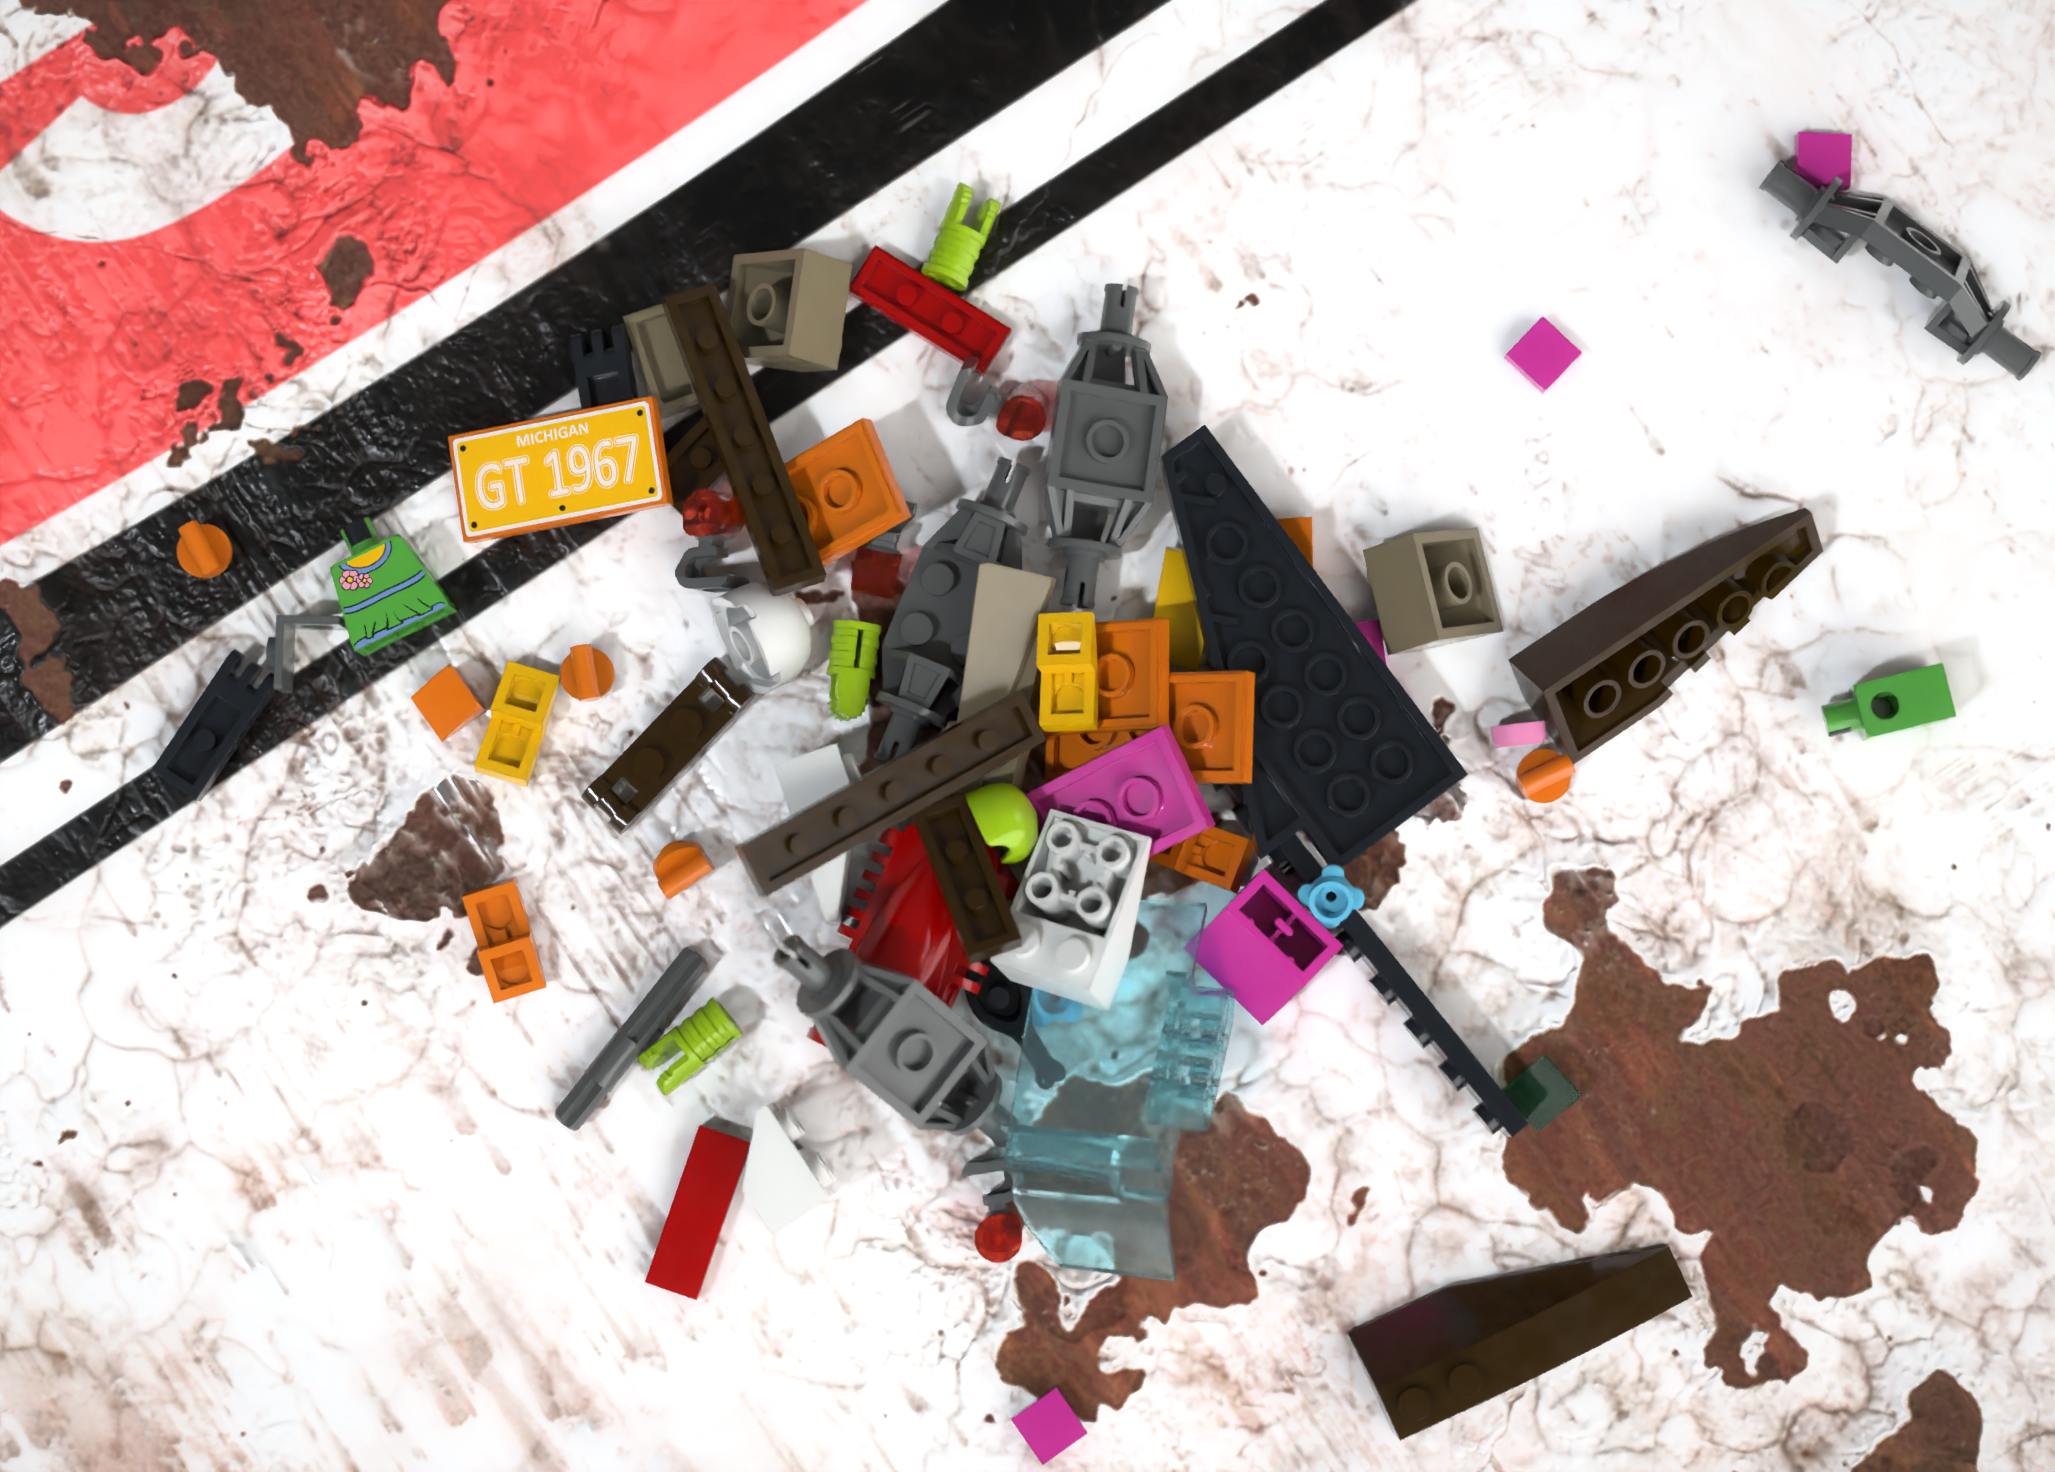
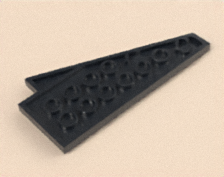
[1159,425,1468,868]

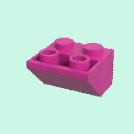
[1184,869,1343,1026]

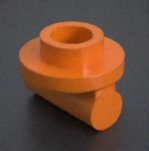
[177,520,233,579]
[560,644,615,702]
[1516,749,1575,804]
[653,840,715,900]

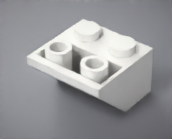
[742,1102,837,1236]

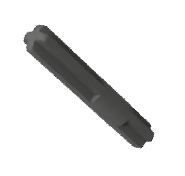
[555,947,708,1131]

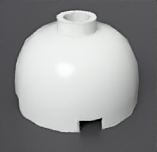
[712,582,814,694]

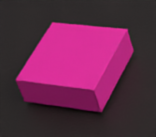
[1794,132,1852,191]
[1504,316,1582,394]
[1011,1386,1088,1465]

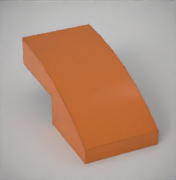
[1148,827,1255,894]
[462,877,547,1003]

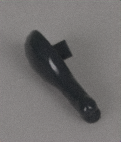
[964,958,1069,1092]

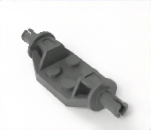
[1759,159,2042,381]
[1043,283,1168,609]
[873,457,1031,763]
[773,934,1022,1148]

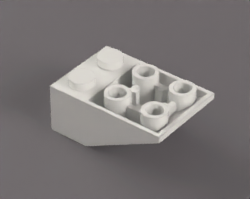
[990,809,1152,1011]

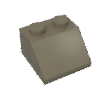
[726,248,852,372]
[1363,527,1503,655]

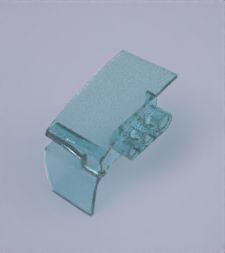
[1005,900,1234,1281]

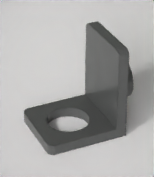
[266,615,347,693]

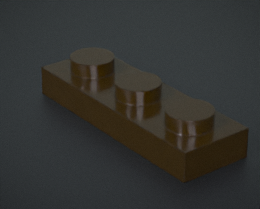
[912,793,1022,965]

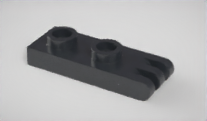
[570,323,638,410]
[151,649,276,802]

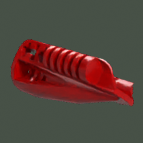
[806,800,1020,1047]

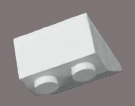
[773,743,861,927]

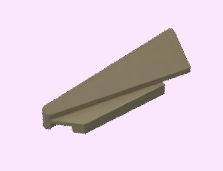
[947,561,1057,798]

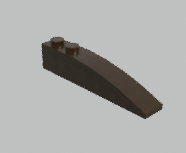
[1508,508,1823,765]
[1347,1246,1693,1441]

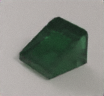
[1502,1054,1582,1132]

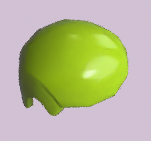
[965,782,1039,865]

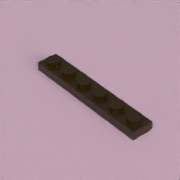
[662,283,827,596]
[734,691,1046,897]

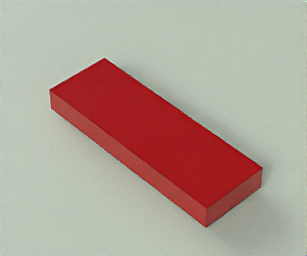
[849,245,1012,377]
[645,1125,751,1300]

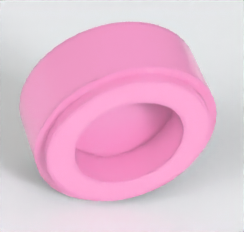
[1491,721,1547,748]

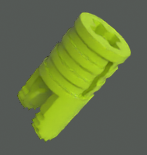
[921,182,1001,291]
[826,620,881,722]
[638,997,744,1096]

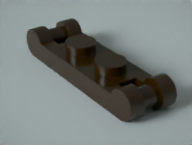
[581,657,756,835]

